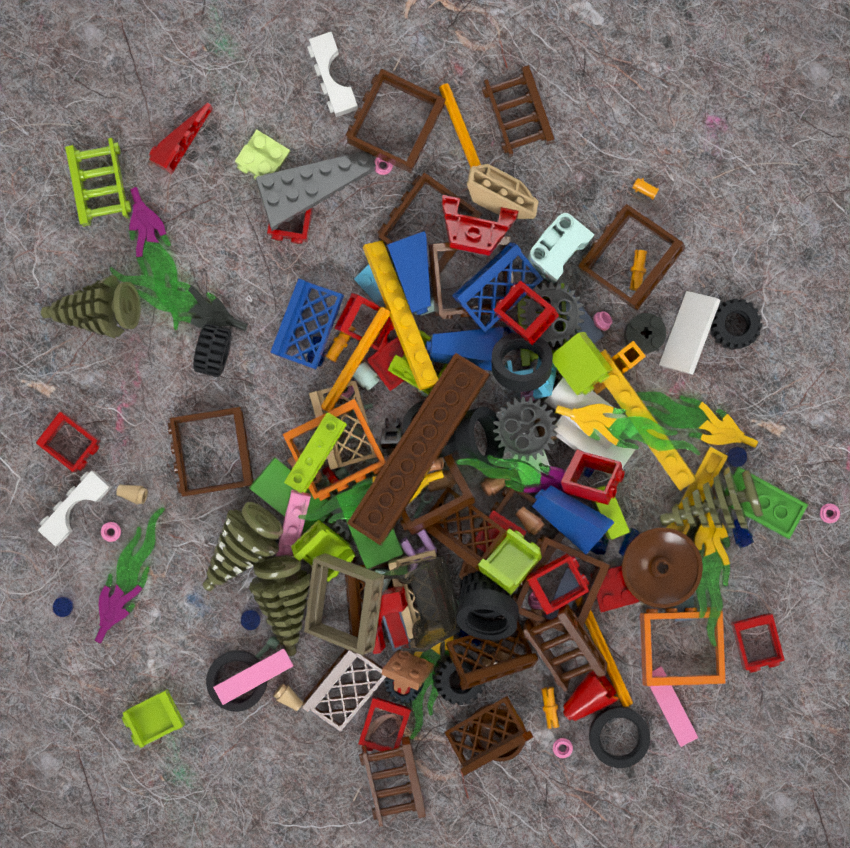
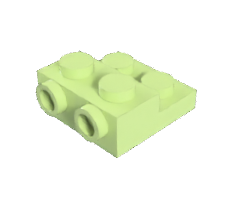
[235,129,290,180]

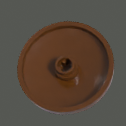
[622,527,703,608]

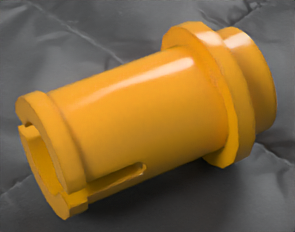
[632,178,659,200]

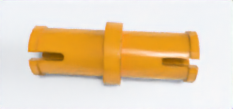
[629,250,647,291]
[325,326,356,363]
[541,687,560,729]

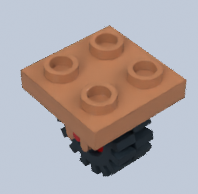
[381,649,434,703]

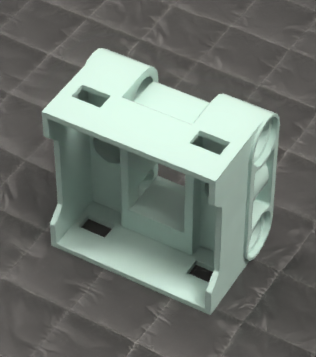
[527,213,594,285]

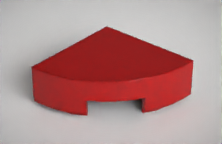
[323,466,340,484]

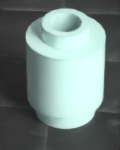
[353,362,380,391]

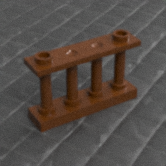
[481,65,555,158]
[523,604,608,692]
[359,736,426,827]

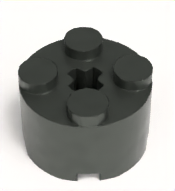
[624,313,666,354]

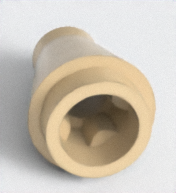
[116,484,148,505]
[273,683,303,711]

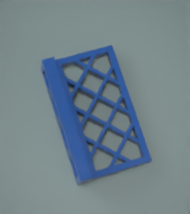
[452,242,543,332]
[270,278,344,369]

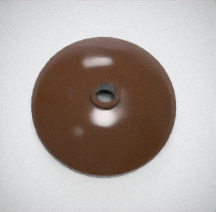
[468,703,525,762]

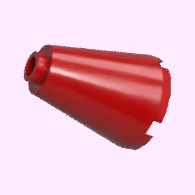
[563,670,619,721]

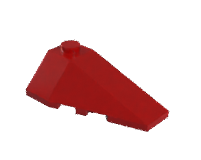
[149,103,213,175]

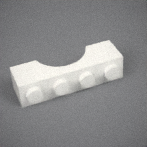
[307,32,358,117]
[38,471,112,546]

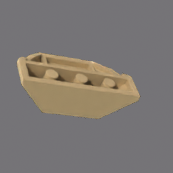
[467,164,539,219]

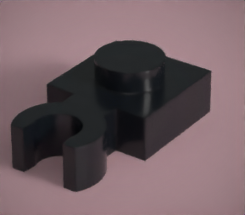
[381,418,402,449]

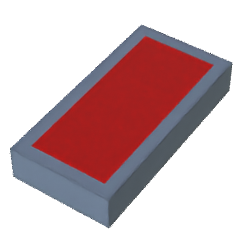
[382,612,412,652]

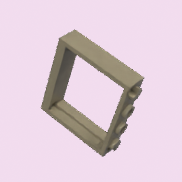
[304,553,384,655]

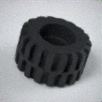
[710,299,762,350]
[193,323,232,377]
[459,571,510,619]
[432,651,485,705]

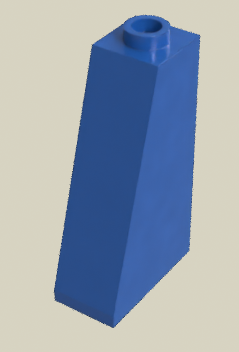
[387,231,431,316]
[425,327,504,371]
[532,486,614,554]

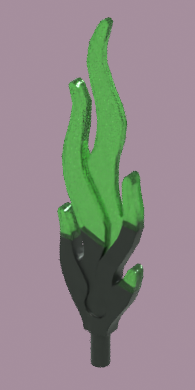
[110,267,248,331]

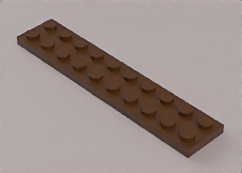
[347,353,490,546]

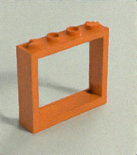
[283,399,386,501]
[640,607,726,686]

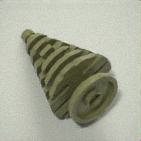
[41,275,141,339]
[660,467,763,529]
[203,502,283,591]
[249,555,310,656]

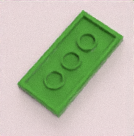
[249,457,332,533]
[725,467,808,539]
[336,480,403,569]

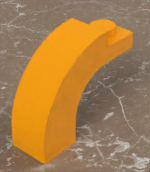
[593,341,646,394]

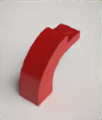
[373,586,408,654]

